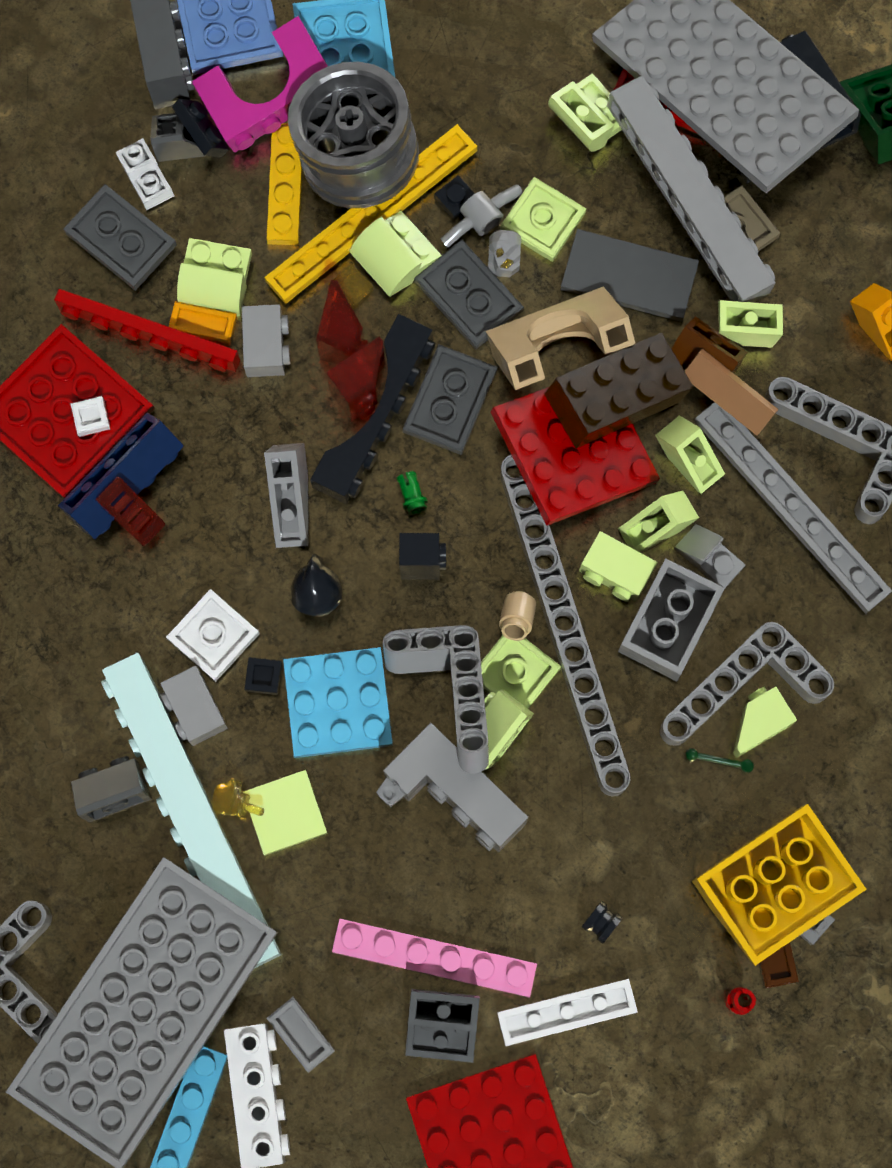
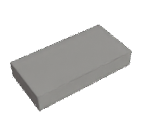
[266,997,335,1073]

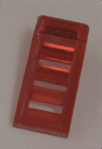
[95,477,165,546]

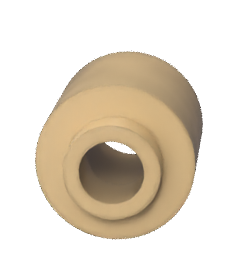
[499,591,536,641]

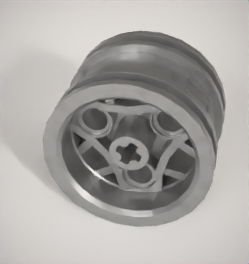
[288,62,419,208]

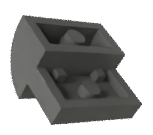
[405,989,480,1063]

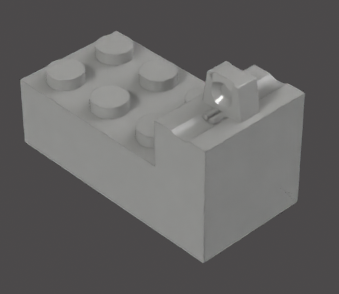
[376,723,528,853]

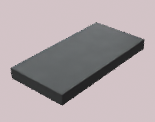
[560,229,699,322]

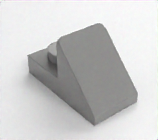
[674,524,745,588]

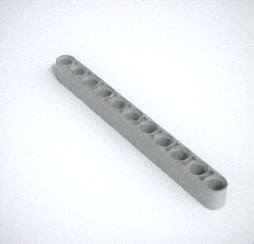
[500,455,630,797]

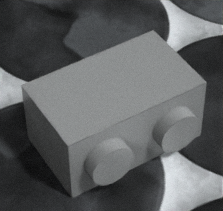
[242,304,290,377]
[159,666,228,746]

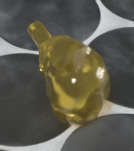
[212,778,264,817]

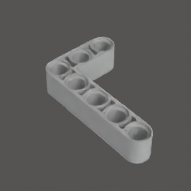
[765,377,892,524]
[660,622,834,746]
[383,625,489,774]
[0,901,58,1044]

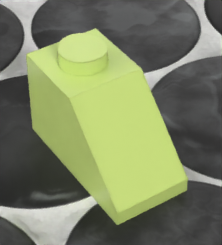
[718,300,783,348]
[655,415,725,494]
[618,490,699,553]
[733,686,797,758]

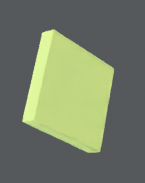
[500,177,587,262]
[481,635,561,709]
[243,770,328,856]

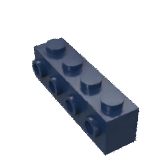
[58,413,184,539]

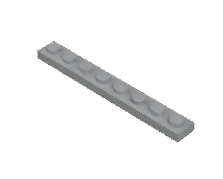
[694,402,892,614]

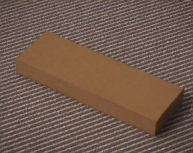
[685,349,779,436]

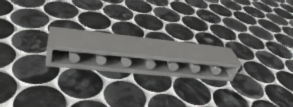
[607,75,776,303]

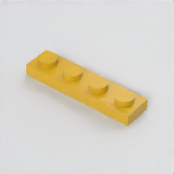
[267,123,302,245]

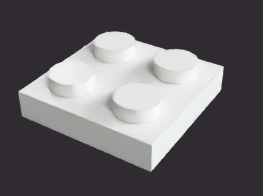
[166,589,260,682]

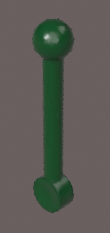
[685,748,754,773]

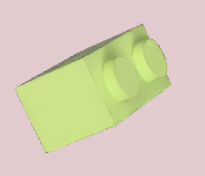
[580,531,658,602]

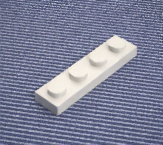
[497,979,638,1046]

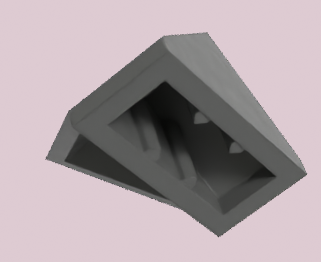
[150,113,204,162]

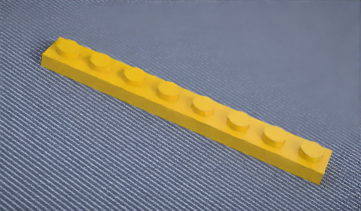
[264,124,477,304]

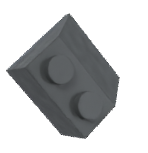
[71,756,152,823]

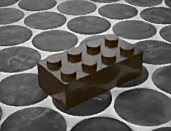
[544,333,693,449]

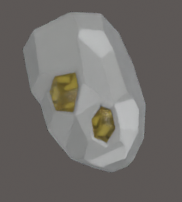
[488,230,521,277]

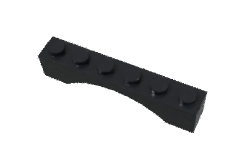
[310,314,436,505]

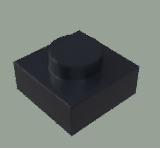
[434,175,475,221]
[244,657,282,695]

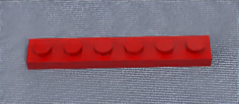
[54,289,240,372]

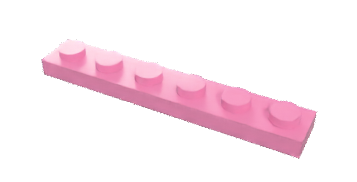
[332,919,537,998]

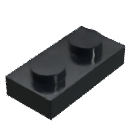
[172,98,229,158]

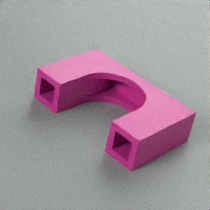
[192,16,328,153]

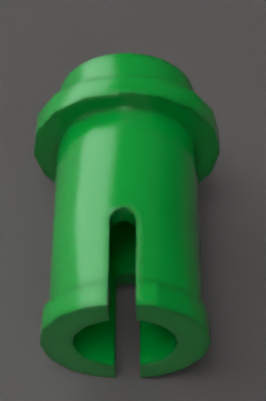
[396,471,428,515]

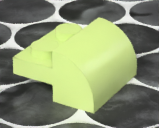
[548,74,622,152]
[349,211,442,297]
[177,238,252,316]

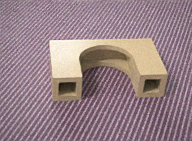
[486,286,636,390]

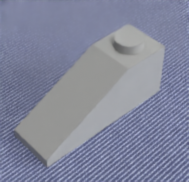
[264,443,309,548]

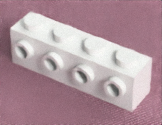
[224,1023,290,1168]

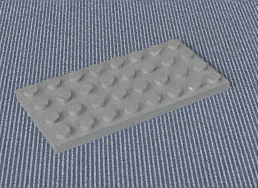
[592,0,859,193]
[6,857,278,1168]

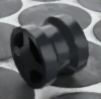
[582,901,623,944]

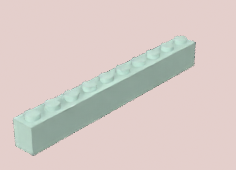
[101,653,282,968]

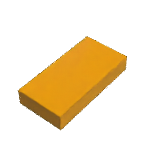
[168,301,237,347]

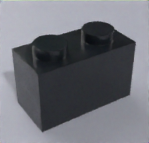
[399,533,446,580]

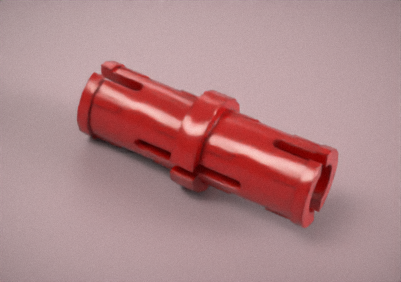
[725,987,756,1015]

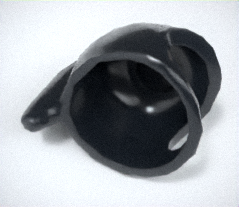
[291,554,342,617]

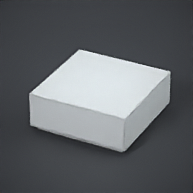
[71,396,110,437]

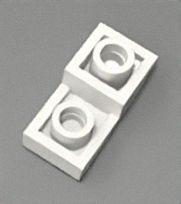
[115,138,174,210]

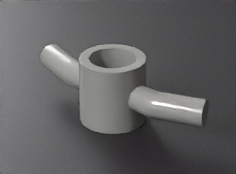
[440,184,522,248]

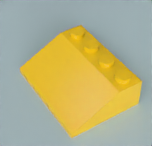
[692,804,867,966]

